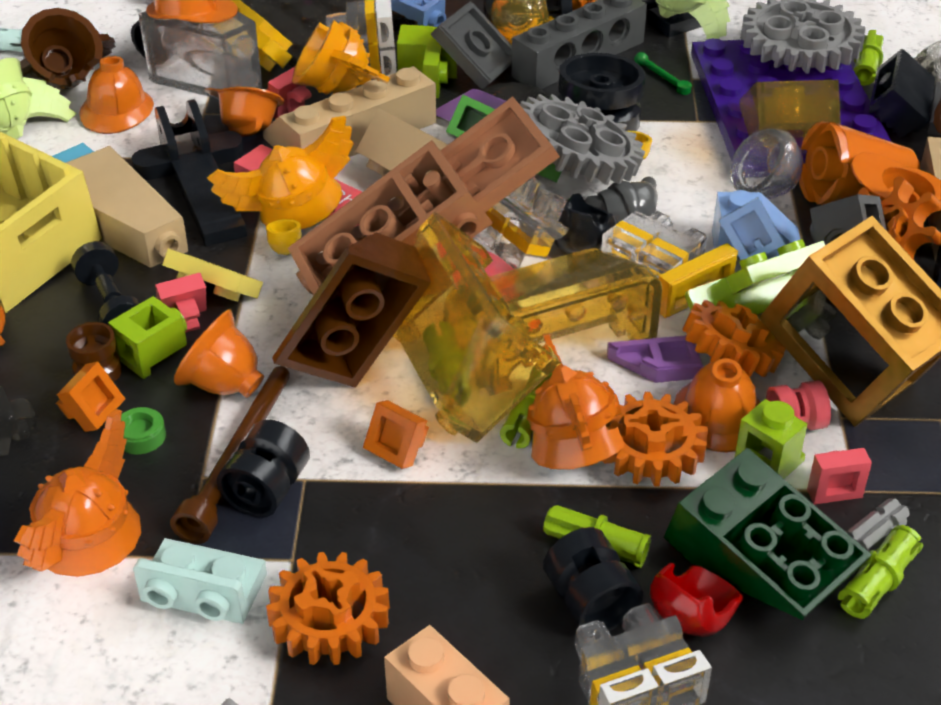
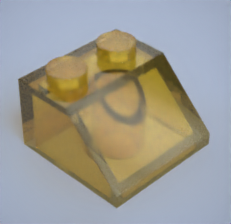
[739,80,841,145]

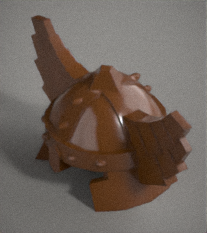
[20,8,116,90]

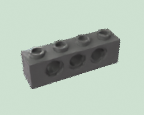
[511,0,647,92]

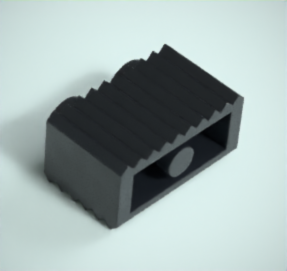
[869,49,936,138]

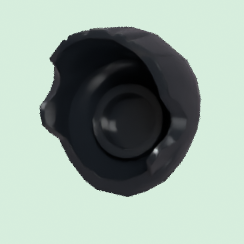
[547,193,619,256]

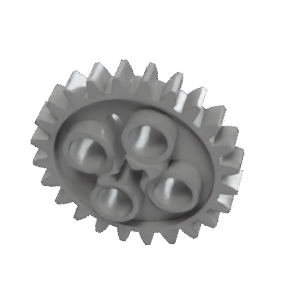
[740,0,865,73]
[520,94,645,185]

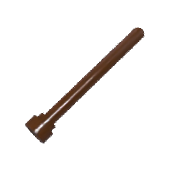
[170,366,290,544]

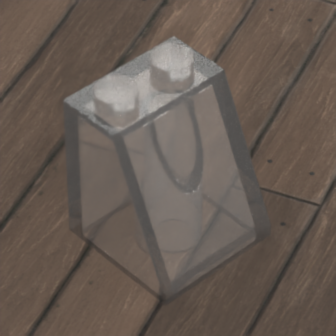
[138,11,262,99]

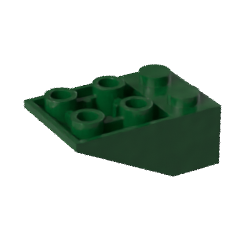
[663,448,872,620]

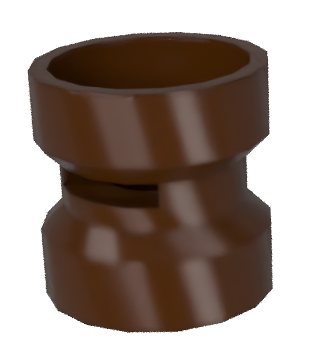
[66,322,122,382]

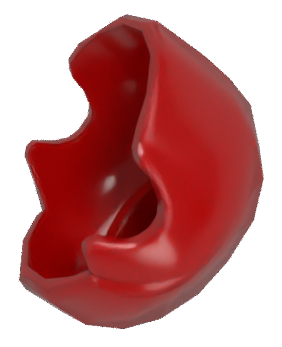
[650,563,743,638]

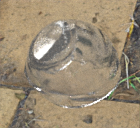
[730,128,803,199]

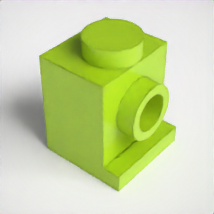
[108,296,187,379]
[735,399,808,479]

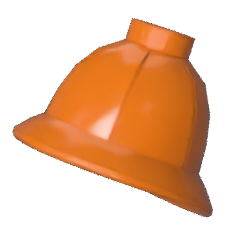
[79,56,154,134]
[174,309,265,398]
[673,358,761,453]

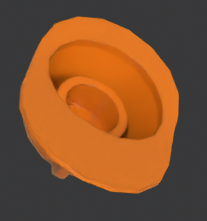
[146,0,238,23]
[205,86,284,137]
[851,152,941,211]

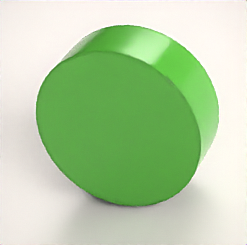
[121,407,166,455]

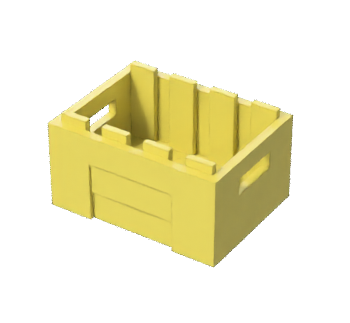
[0,132,102,313]

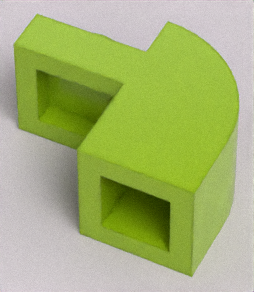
[397,25,457,98]

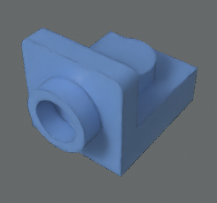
[391,0,446,27]
[718,197,785,260]

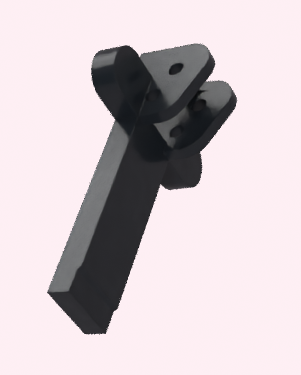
[131,99,247,246]

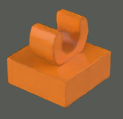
[56,361,125,432]
[363,400,429,469]

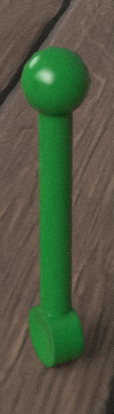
[634,52,692,95]

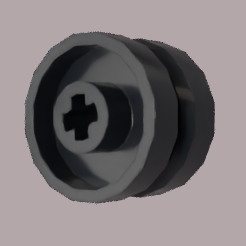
[558,53,645,131]

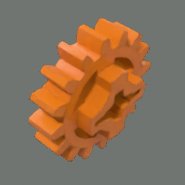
[682,300,786,377]
[602,392,708,487]
[266,552,390,665]

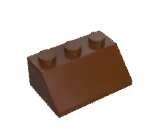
[272,232,431,388]

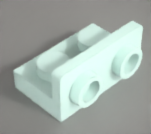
[133,538,267,624]

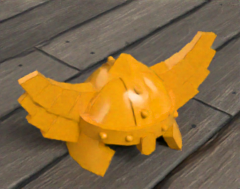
[292,20,390,95]
[207,116,354,230]

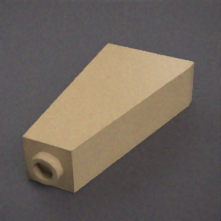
[66,146,188,268]

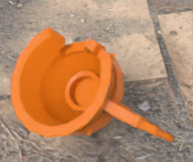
[527,333,625,469]
[14,409,141,577]

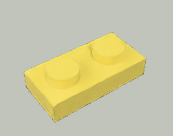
[162,248,263,302]

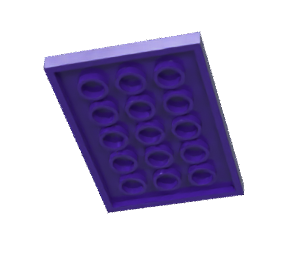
[691,38,891,183]

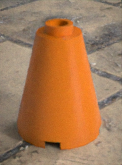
[798,121,920,205]

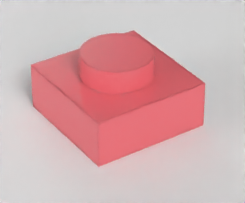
[807,448,872,505]

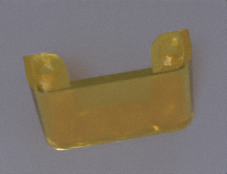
[393,212,561,443]
[444,248,662,393]

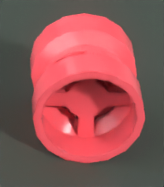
[766,380,831,431]

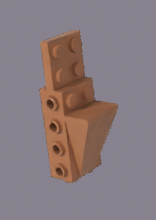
[288,96,560,298]

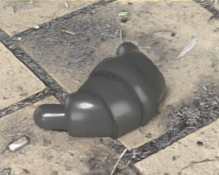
[565,176,658,229]

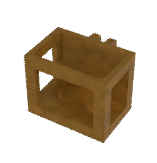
[759,216,941,427]

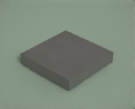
[431,1,512,90]

